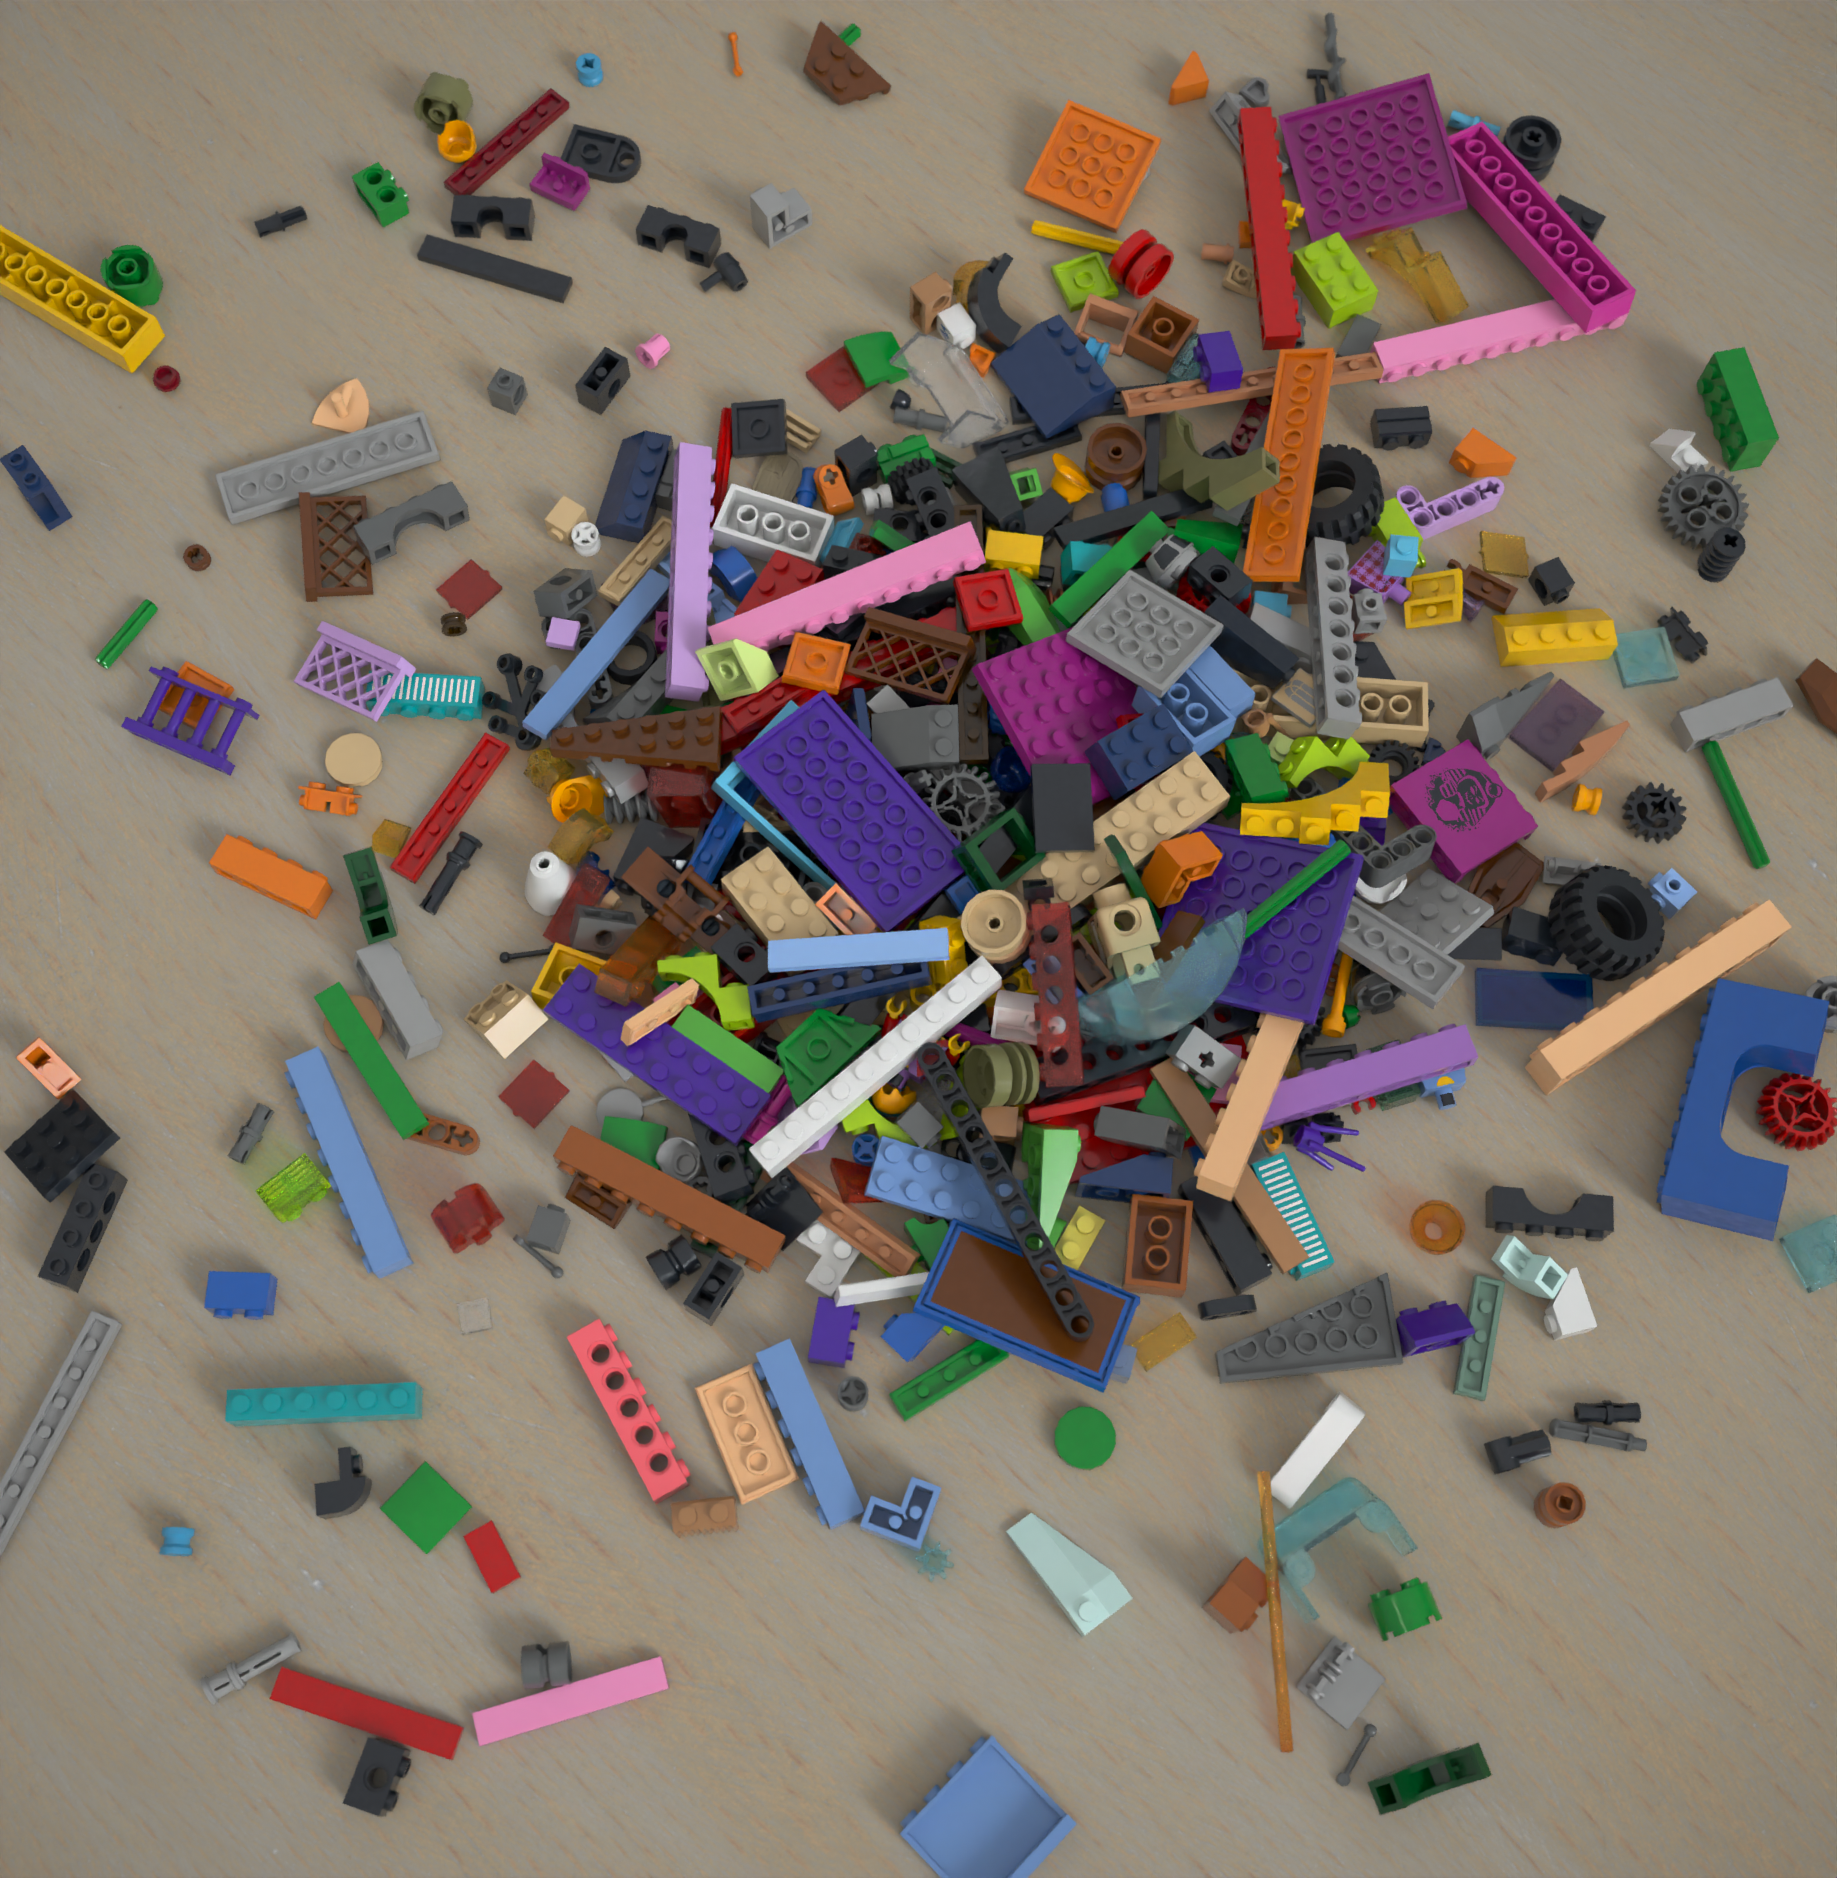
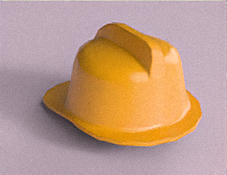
[1050,453,1094,504]
[546,775,609,824]

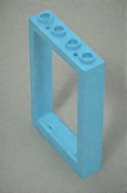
[711,700,844,891]

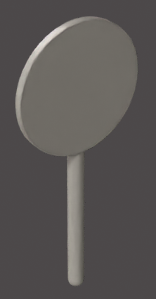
[596,1089,667,1128]

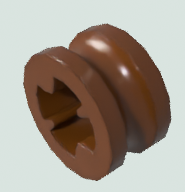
[183,544,211,571]

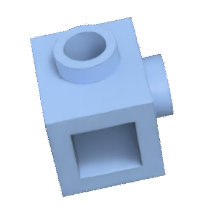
[1648,868,1697,920]

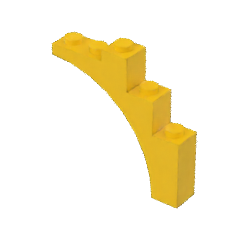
[1240,762,1390,845]

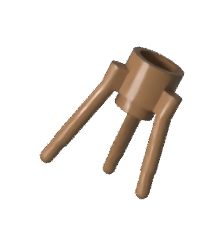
[1241,709,1289,739]

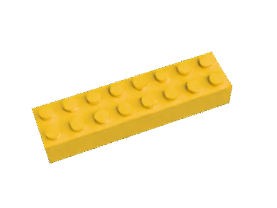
[0,225,165,374]

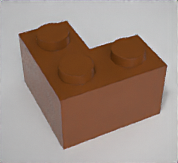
[1201,1557,1275,1634]

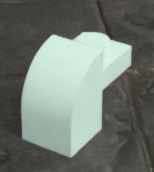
[1491,1235,1568,1299]

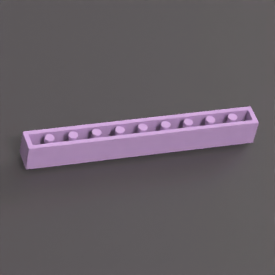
[665,442,716,702]

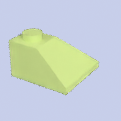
[695,639,779,701]

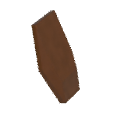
[1795,658,1837,734]
[1467,842,1544,928]

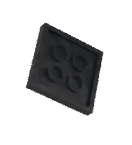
[4,1089,120,1203]

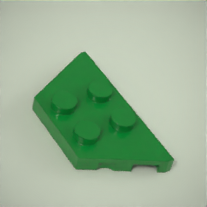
[776,1008,881,1109]

